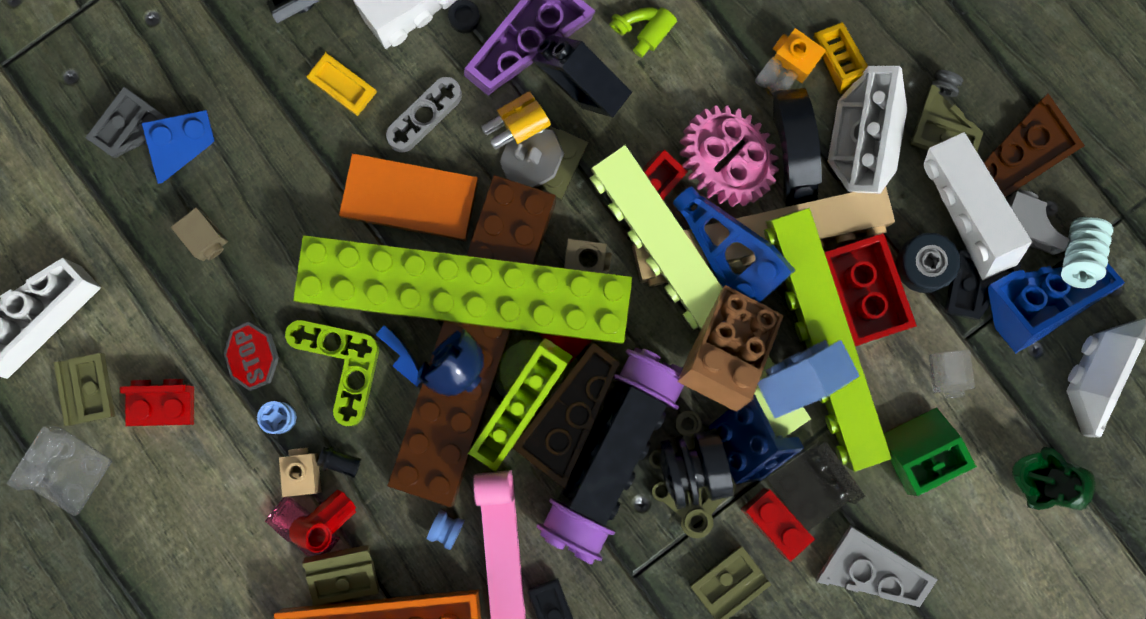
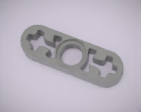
[386,77,462,152]

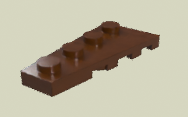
[983,93,1085,197]

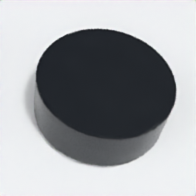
[448,0,480,33]

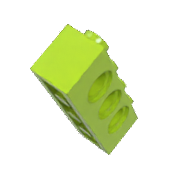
[468,338,573,472]

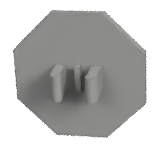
[500,128,564,188]

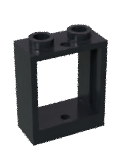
[532,35,632,118]

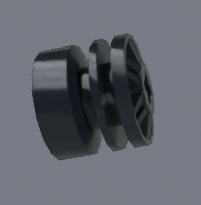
[660,428,734,509]

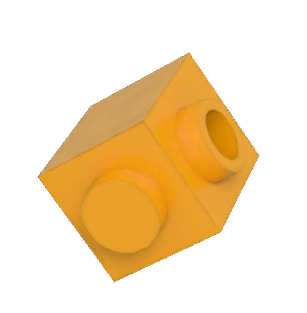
[772,28,826,83]

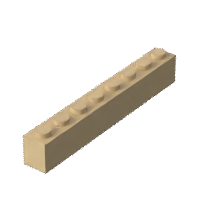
[632,186,895,287]

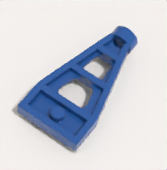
[673,186,796,303]

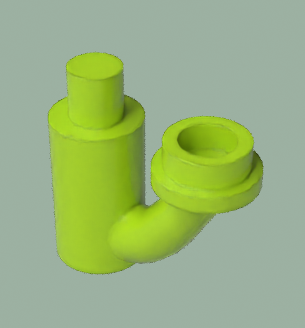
[609,7,677,58]

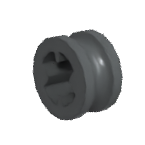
[930,70,963,97]

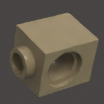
[171,207,229,261]
[564,239,612,273]

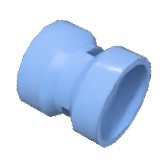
[257,401,297,434]

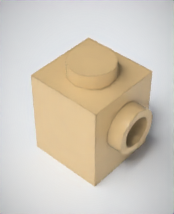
[279,448,322,497]

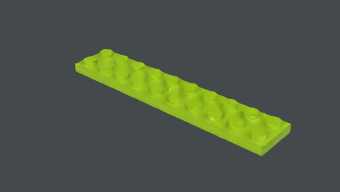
[293,235,632,344]

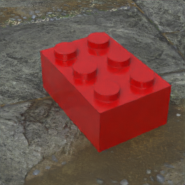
[824,233,917,347]

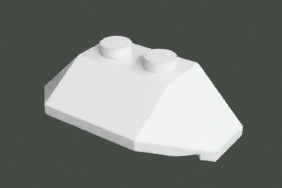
[827,66,907,194]
[1067,318,1146,437]

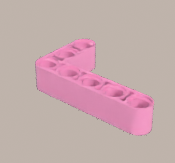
[474,470,526,619]

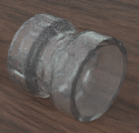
[754,56,799,95]

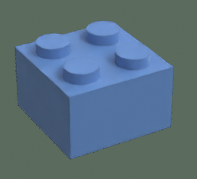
[758,340,860,419]

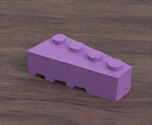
[464,0,595,96]

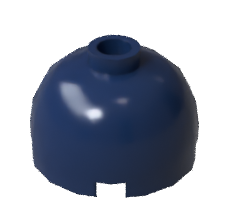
[418,329,484,396]

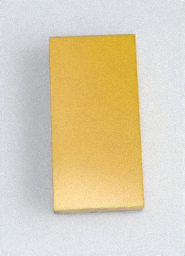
[306,52,377,116]

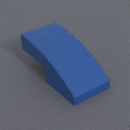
[376,325,423,388]

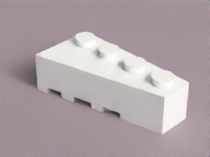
[0,258,101,379]

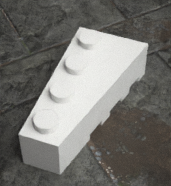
[353,0,457,49]
[924,132,1032,281]

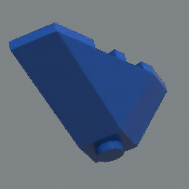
[988,263,1125,354]

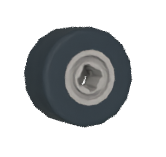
[896,233,960,293]

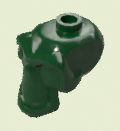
[1012,447,1095,511]

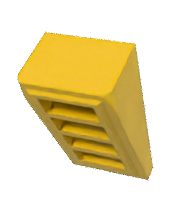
[814,22,868,94]

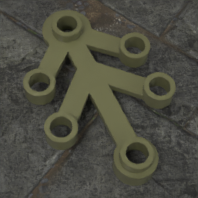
[648,411,736,538]

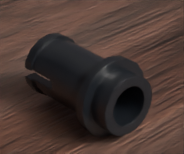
[317,446,361,478]

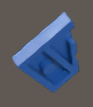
[142,110,215,184]

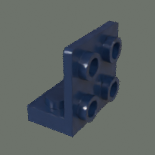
[709,394,804,484]

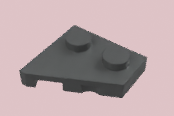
[85,87,167,158]

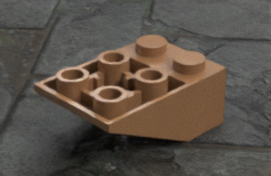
[677,285,784,412]

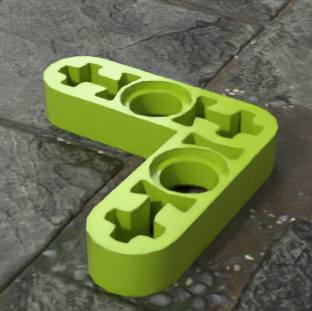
[285,320,379,426]

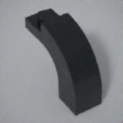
[773,88,822,207]

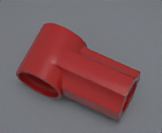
[289,490,356,553]

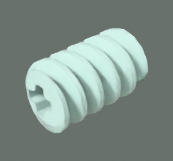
[1061,217,1113,289]

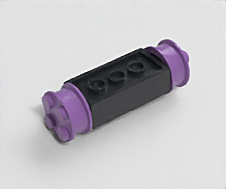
[536,347,684,565]

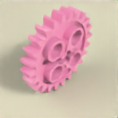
[680,105,779,207]

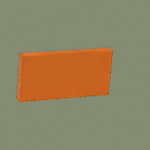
[339,153,479,241]

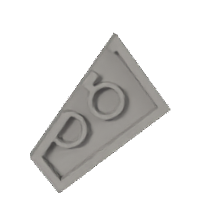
[816,525,937,607]

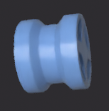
[427,510,465,550]

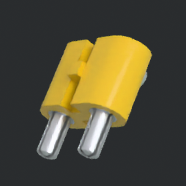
[481,91,551,149]

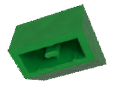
[883,407,977,496]

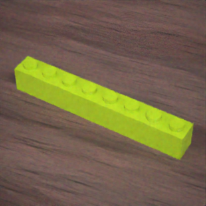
[764,208,892,472]

